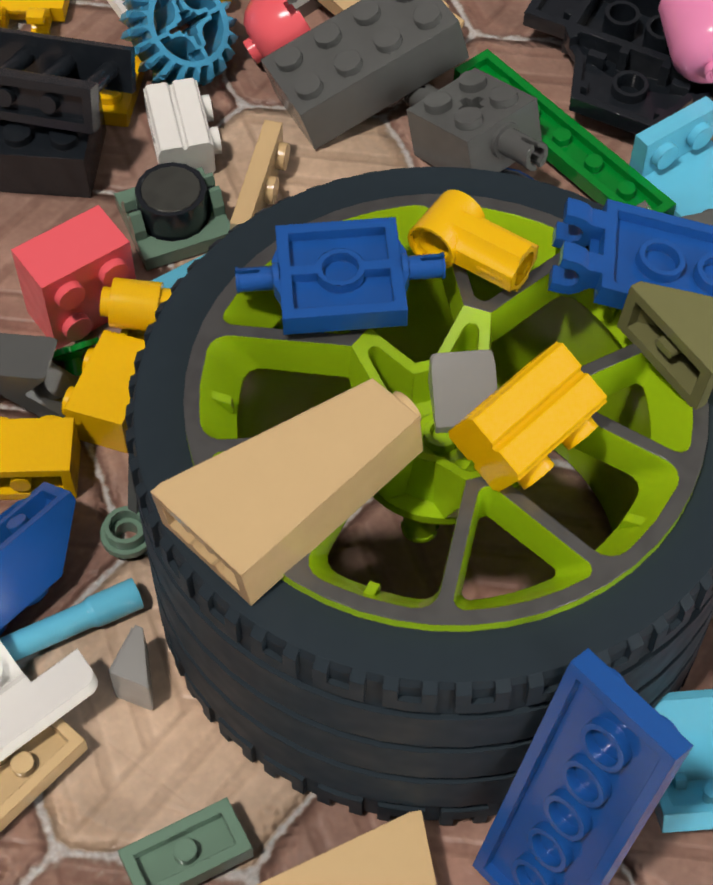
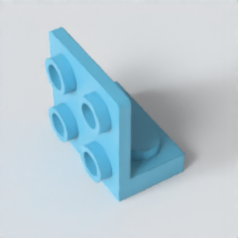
[629,96,713,217]

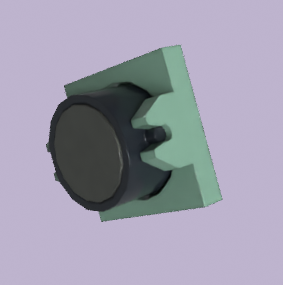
[114,162,230,271]

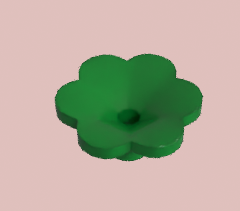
[52,337,99,376]

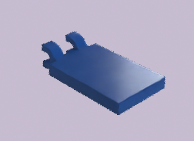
[548,197,713,310]

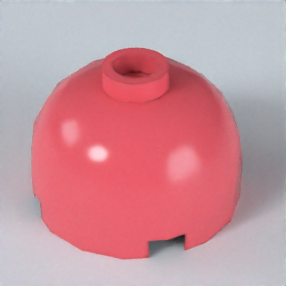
[242,0,311,64]

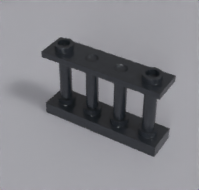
[0,27,136,134]

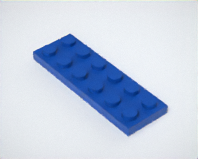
[472,648,694,885]

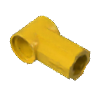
[407,189,539,292]

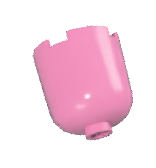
[658,0,713,84]

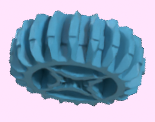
[119,0,239,86]

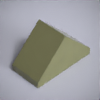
[617,281,713,410]

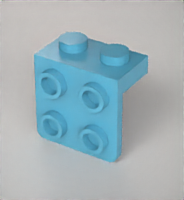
[654,689,713,833]

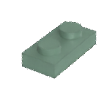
[117,797,254,885]

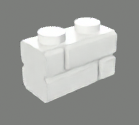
[143,77,222,174]

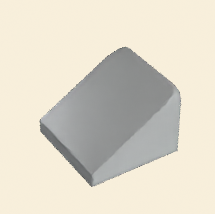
[428,349,497,433]
[109,625,154,710]

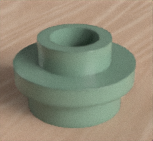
[100,506,147,559]

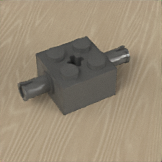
[404,68,548,172]

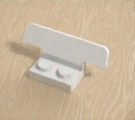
[0,640,98,762]

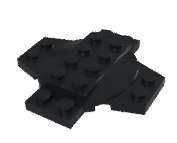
[523,0,713,134]

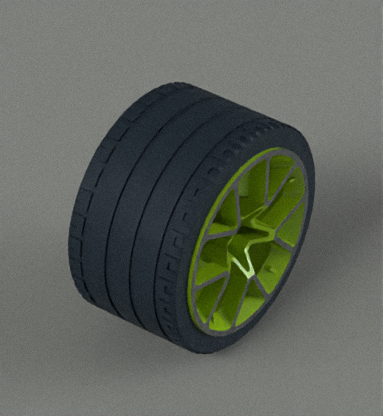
[125,167,713,825]

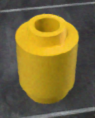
[100,277,171,331]

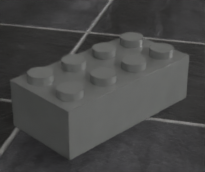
[261,0,469,149]

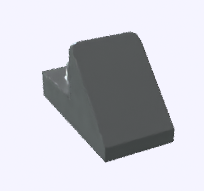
[0,333,79,418]

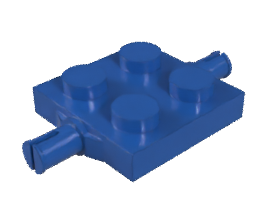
[235,217,446,335]

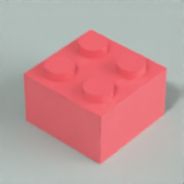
[11,205,136,350]

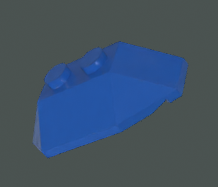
[0,482,76,635]

